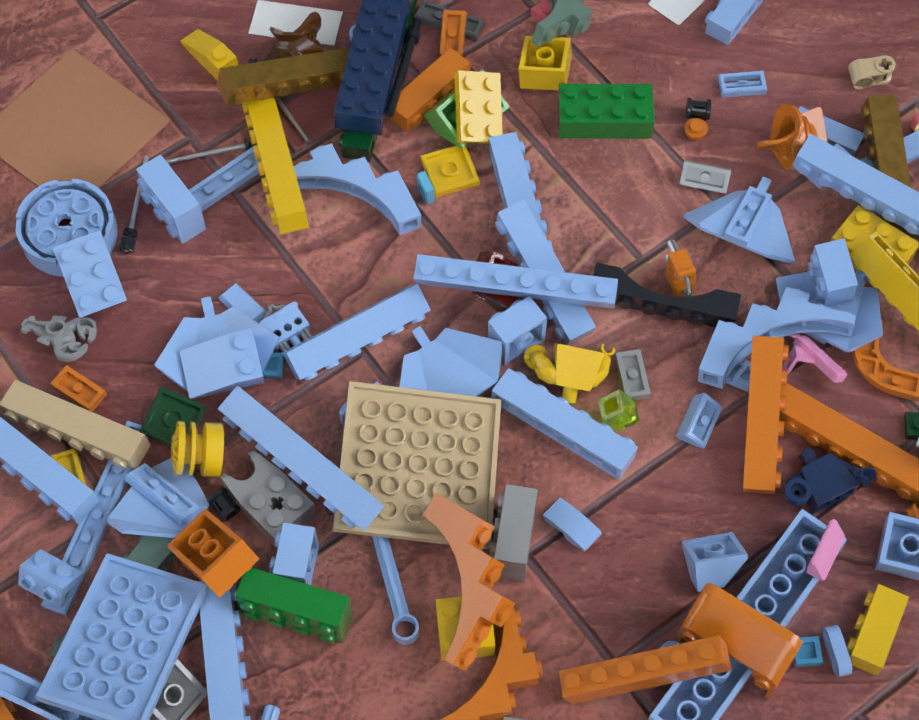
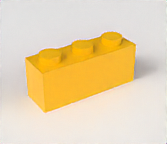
[847,584,909,676]

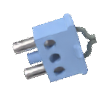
[259,302,312,352]

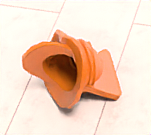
[757,104,828,170]

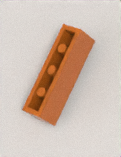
[388,48,471,132]

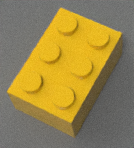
[831,205,919,271]

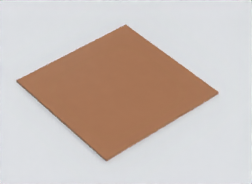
[0,49,171,189]

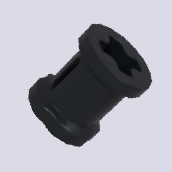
[685,98,711,120]
[207,487,240,522]

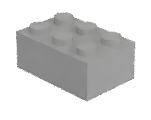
[490,484,538,582]

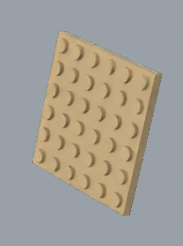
[333,381,501,549]

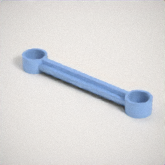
[372,536,419,645]

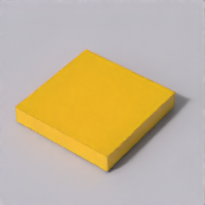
[420,145,480,198]

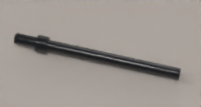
[385,19,421,117]

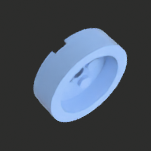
[15,179,118,277]

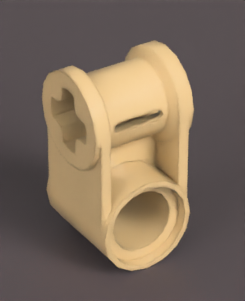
[848,55,896,90]

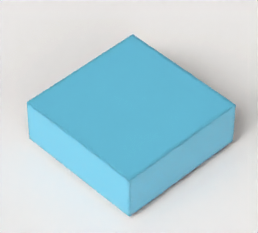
[417,171,435,205]

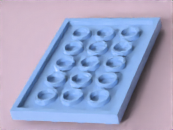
[36,553,208,720]

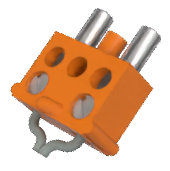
[665,240,696,297]

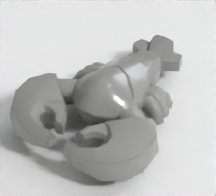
[21,315,97,362]

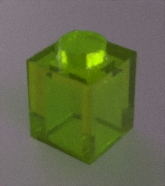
[598,389,640,432]

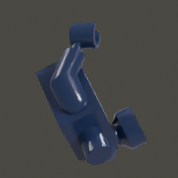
[784,448,878,515]

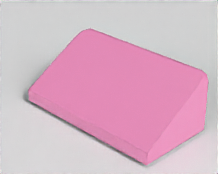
[805,519,845,581]

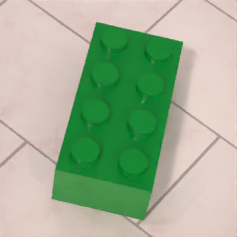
[558,84,655,139]
[235,568,353,644]

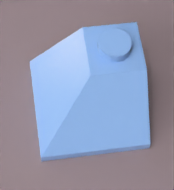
[682,532,748,592]

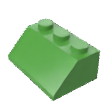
[423,69,509,148]

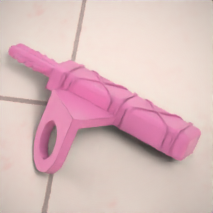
[782,334,847,383]

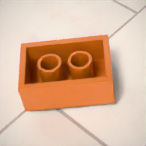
[166,508,259,598]

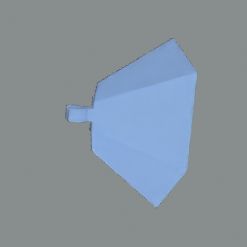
[683,177,795,264]
[776,270,883,353]
[154,296,279,391]
[399,326,503,397]
[107,458,209,538]

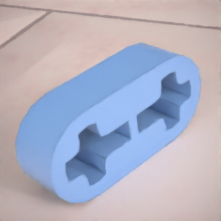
[822,625,852,677]

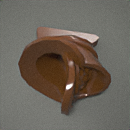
[263,12,327,61]

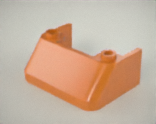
[675,583,803,699]

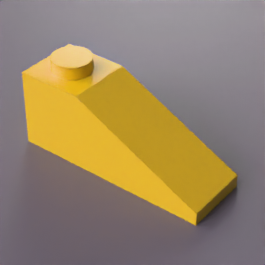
[180,29,238,80]

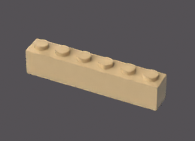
[0,380,151,470]

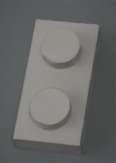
[679,160,731,194]
[615,349,651,402]

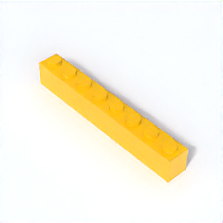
[242,97,309,234]

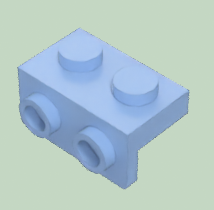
[18,549,83,608]

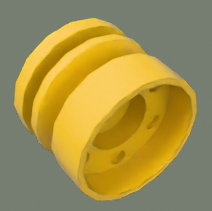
[171,421,224,477]

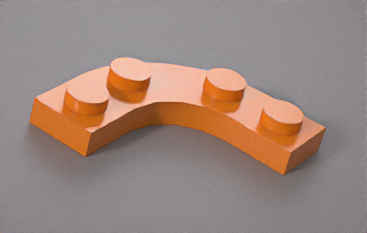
[852,319,919,402]

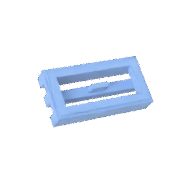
[717,71,767,98]

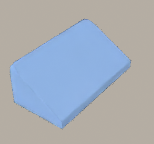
[676,393,723,449]

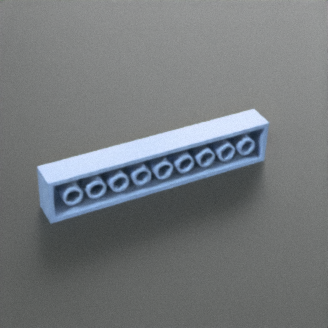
[648,509,847,720]

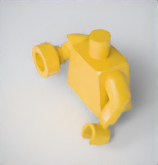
[523,343,615,404]

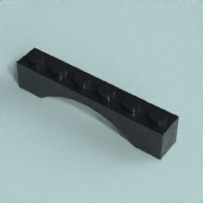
[593,262,742,328]

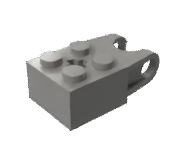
[219,450,316,549]

